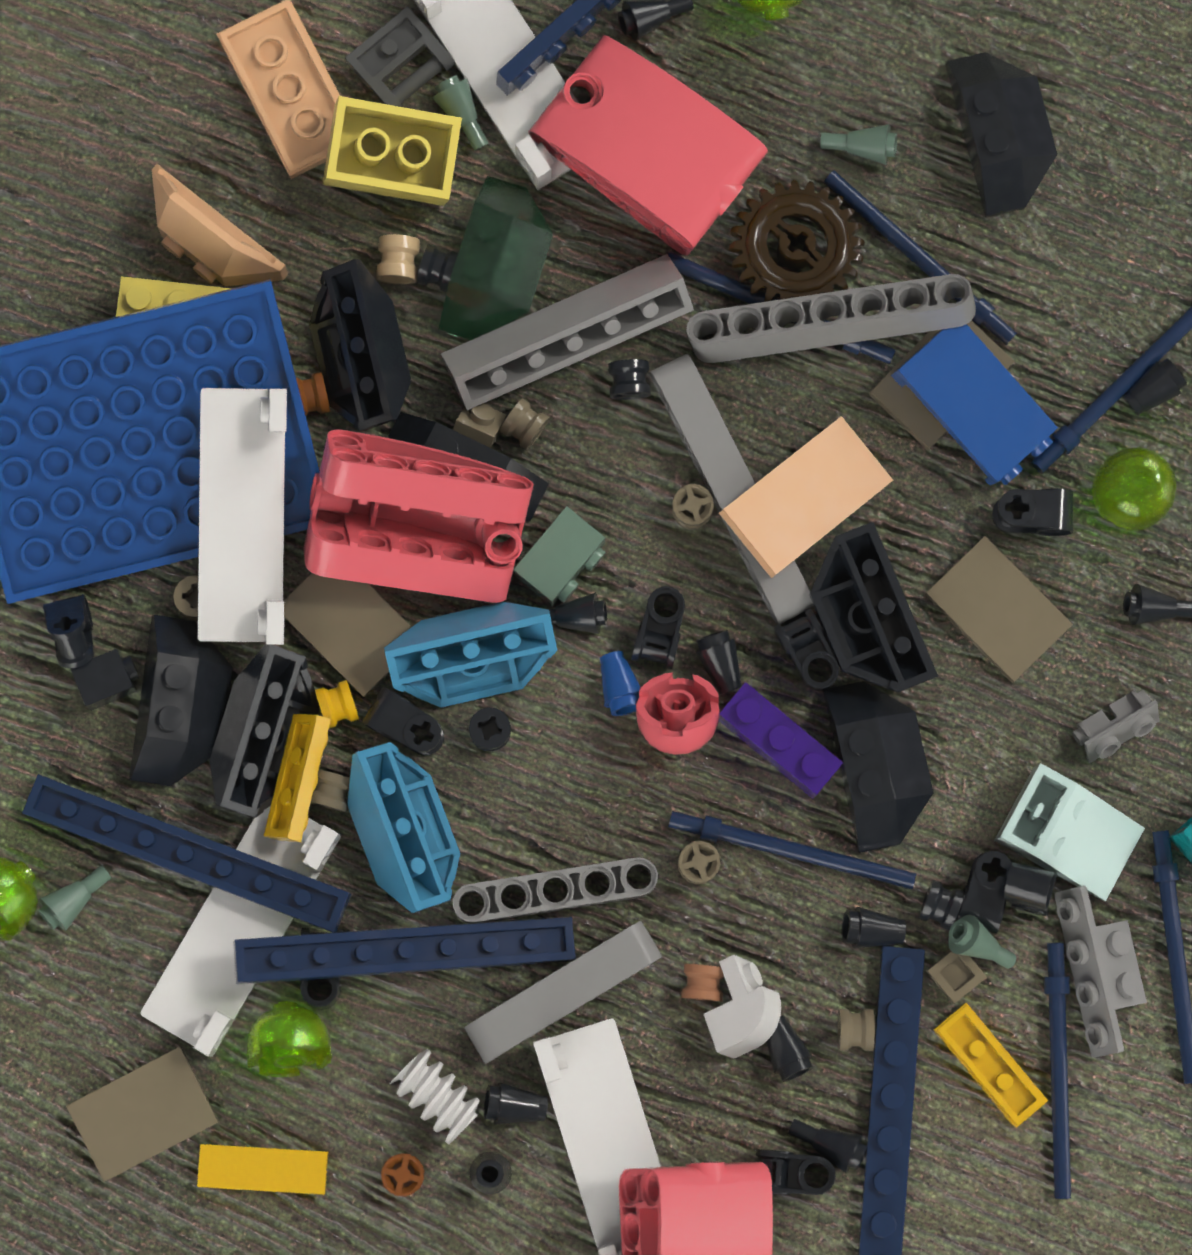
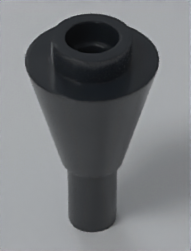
[618,0,694,41]
[1123,584,1192,625]
[548,592,608,634]
[788,1119,867,1174]

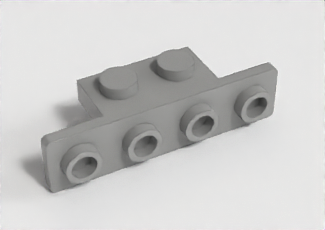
[1054,886,1147,1057]

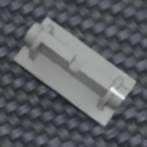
[1072,690,1160,763]

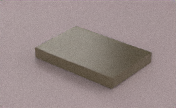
[869,320,1015,451]
[925,536,1073,683]
[284,573,411,698]
[66,1047,219,1182]

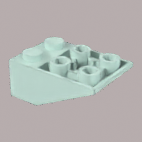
[994,763,1145,902]

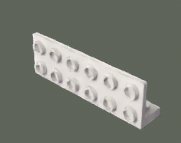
[414,0,578,190]
[198,388,287,645]
[141,806,341,1057]
[533,1019,661,1255]

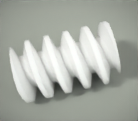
[390,1049,480,1145]

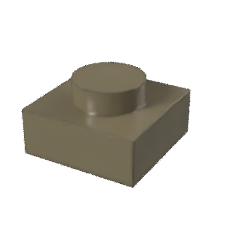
[453,403,507,448]
[926,951,987,1004]

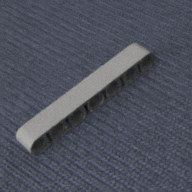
[686,274,976,363]
[650,354,814,625]

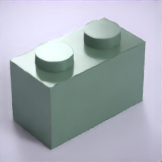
[513,506,606,607]

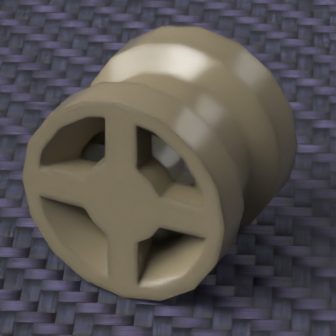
[499,398,550,451]
[671,484,714,530]
[173,575,198,621]
[310,770,350,813]
[677,841,721,885]
[837,1009,875,1051]

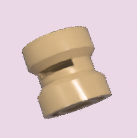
[376,234,420,284]

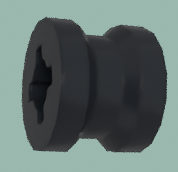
[417,244,460,293]
[608,359,651,400]
[469,707,511,752]
[918,880,965,931]

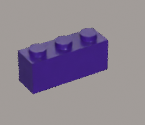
[719,682,843,799]

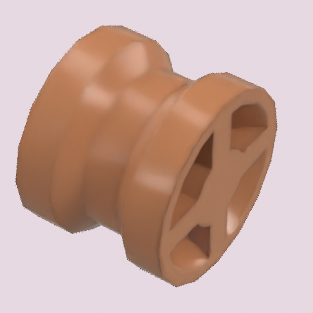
[681,964,724,1002]

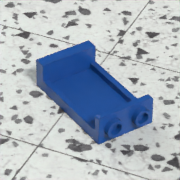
[891,324,1058,486]

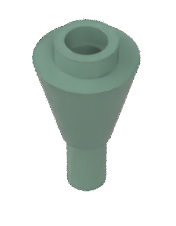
[432,75,489,151]
[820,124,897,165]
[38,865,112,931]
[948,915,1016,969]

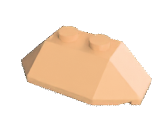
[152,164,288,287]

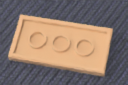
[216,0,340,179]
[719,416,893,578]

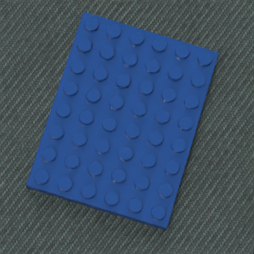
[0,279,320,604]

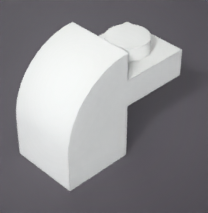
[704,955,781,1059]

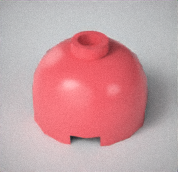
[636,673,720,755]

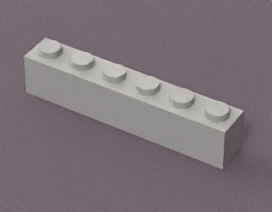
[441,254,694,410]

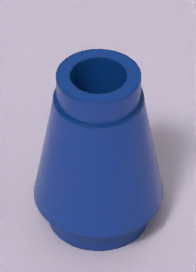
[599,651,641,716]

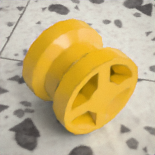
[315,680,359,729]

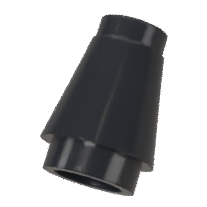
[1123,358,1187,416]
[695,629,743,694]
[841,907,906,949]
[766,1015,813,1082]
[484,1082,548,1125]
[469,1152,512,1194]

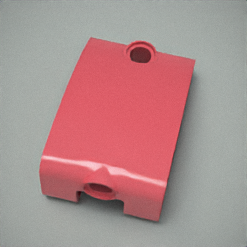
[528,35,768,256]
[303,430,534,603]
[619,1162,773,1255]

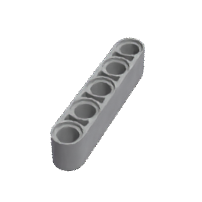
[453,858,658,924]
[464,921,663,1064]

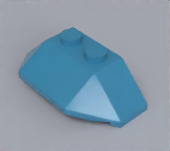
[384,602,557,708]
[347,742,461,913]

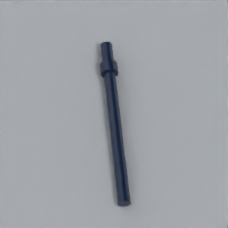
[823,170,1017,345]
[668,252,896,365]
[1031,306,1192,474]
[668,811,916,889]
[1152,830,1192,1084]
[1044,943,1071,1199]

